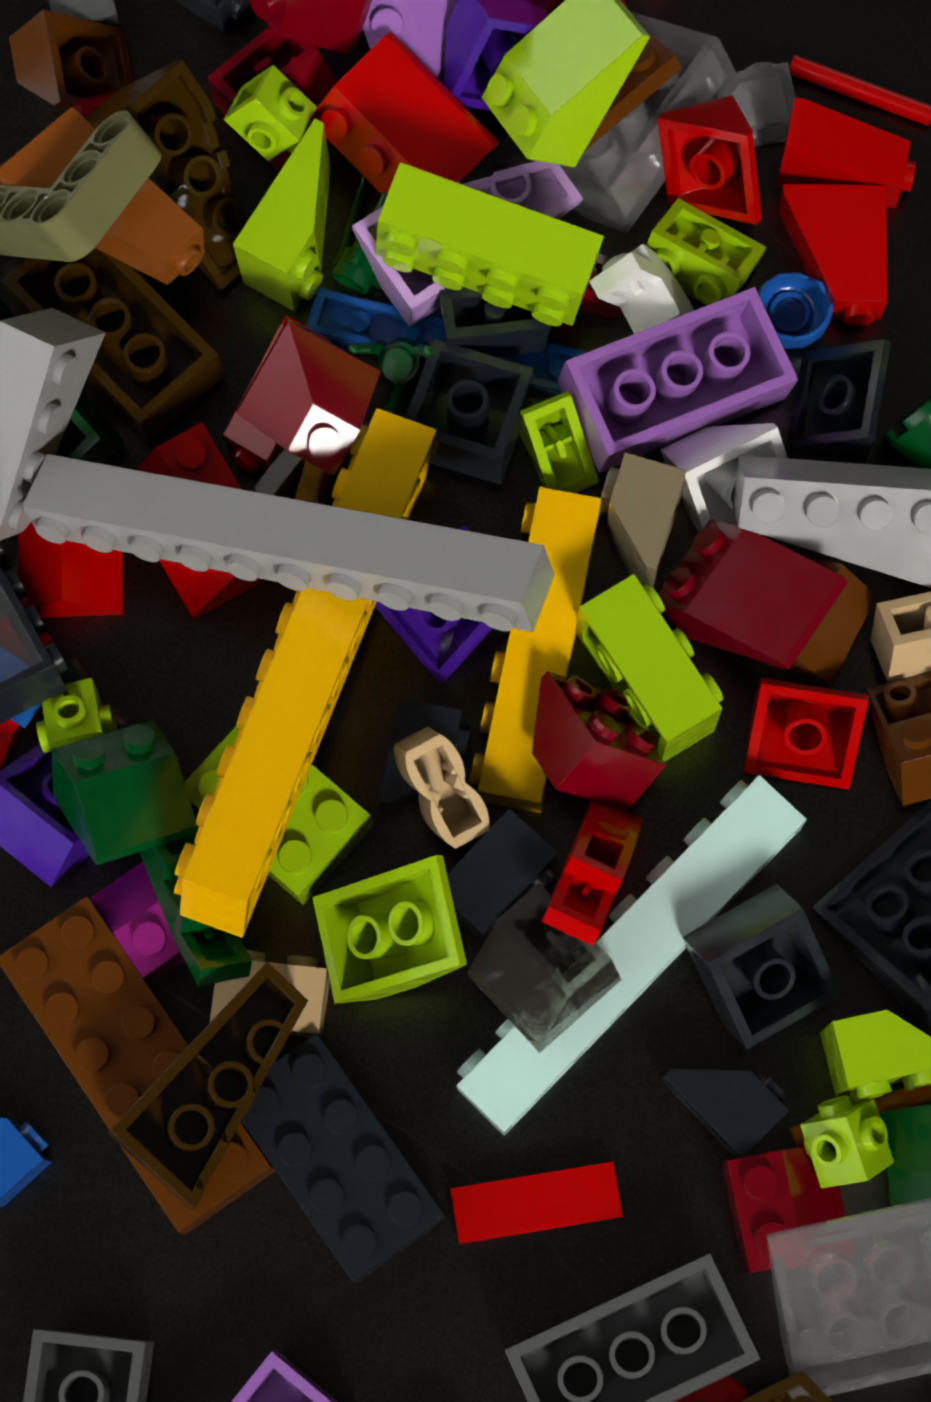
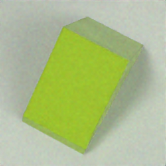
[520,391,600,493]

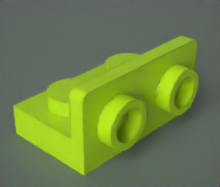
[646,198,766,305]

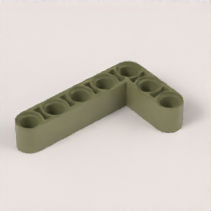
[0,110,162,262]

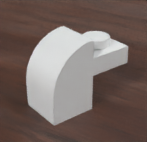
[589,244,694,334]

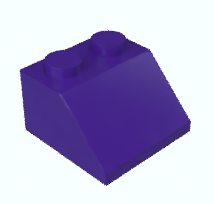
[0,744,89,887]

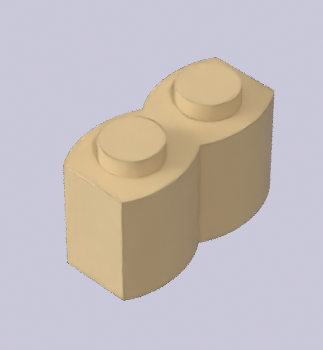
[394,726,490,849]

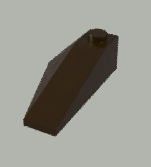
[85,59,247,290]

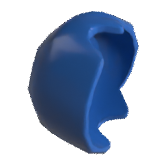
[758,272,834,349]

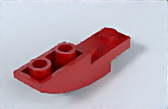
[542,800,642,946]

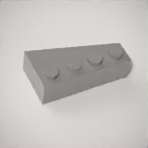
[0,308,106,541]
[733,455,931,588]

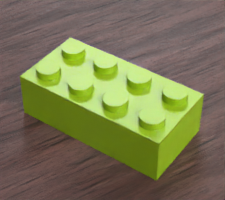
[375,162,604,326]

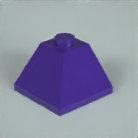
[444,0,549,111]
[375,525,493,684]

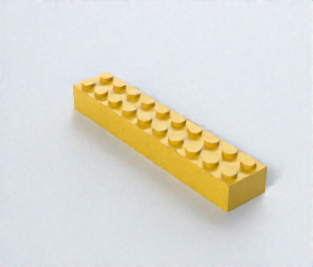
[174,408,437,938]

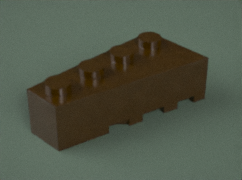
[107,962,308,1210]

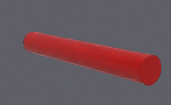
[788,55,931,126]

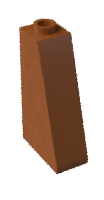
[0,107,205,285]

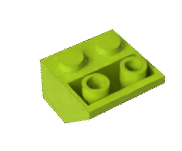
[820,1010,931,1103]

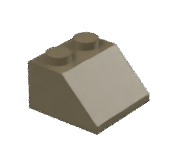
[600,452,687,588]

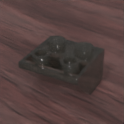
[467,883,622,1053]

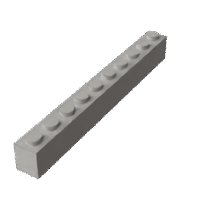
[22,454,554,632]

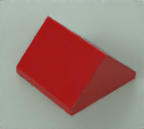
[657,95,762,225]
[18,522,124,618]
[744,678,869,789]

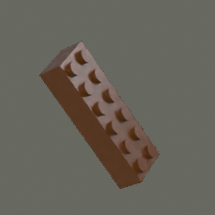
[0,896,275,1234]

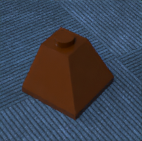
[9,9,134,109]

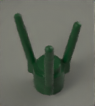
[331,176,388,294]
[348,337,433,415]

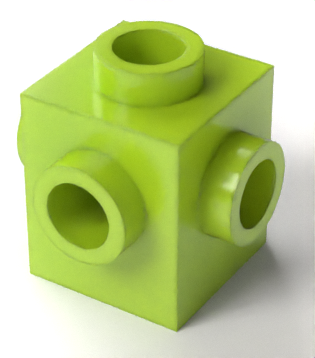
[223,65,317,161]
[36,678,117,753]
[800,1096,894,1188]

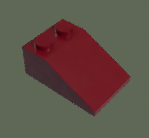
[658,518,848,670]

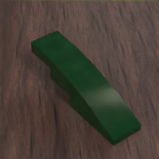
[140,825,252,986]

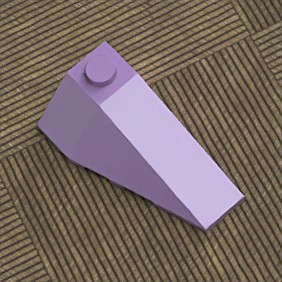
[352,161,583,328]

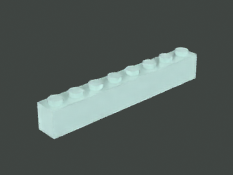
[456,775,807,1136]

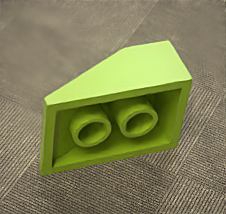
[481,0,650,168]
[233,118,331,312]
[312,855,467,1004]

